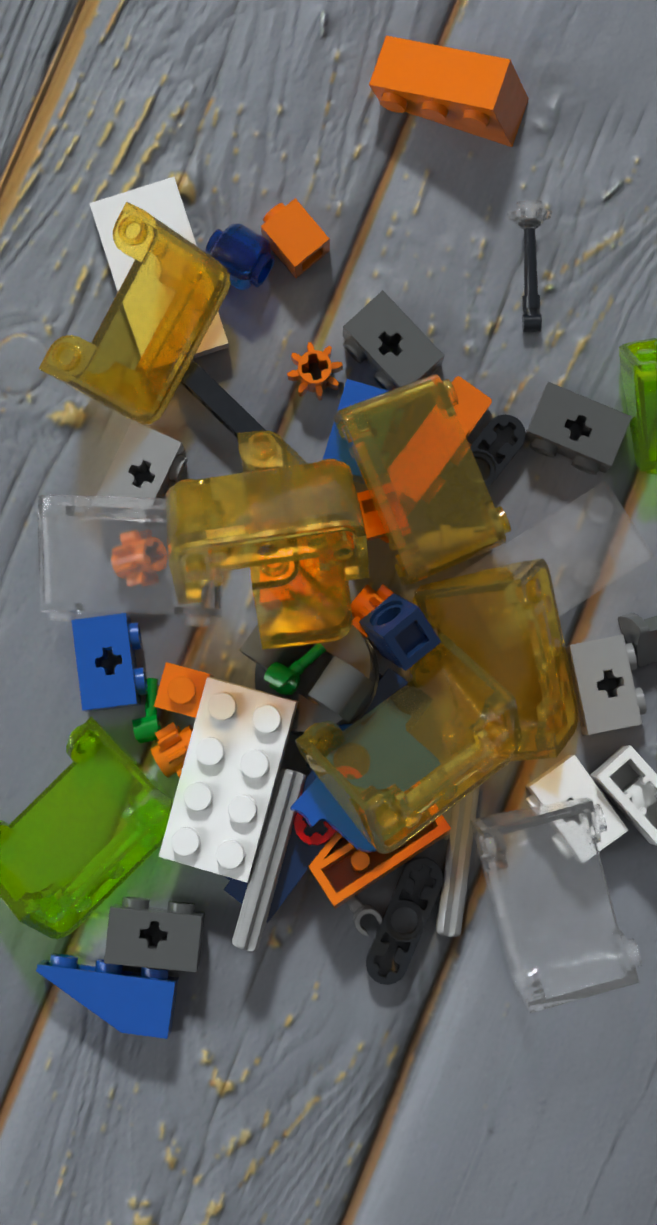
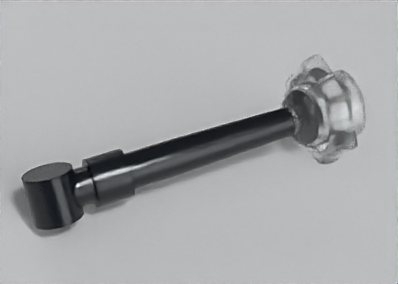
[507,200,552,332]

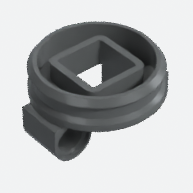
[239,612,379,739]

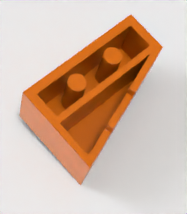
[369,35,529,147]
[308,796,451,909]

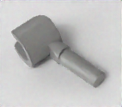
[346,896,382,936]

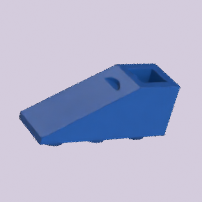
[36,953,179,1039]

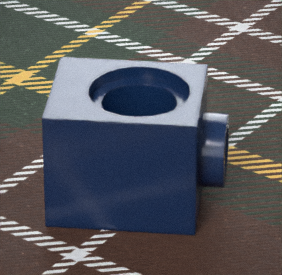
[359,593,441,671]

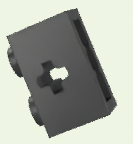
[343,290,444,400]
[525,382,632,475]
[104,897,205,972]

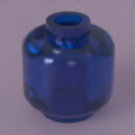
[206,223,275,290]

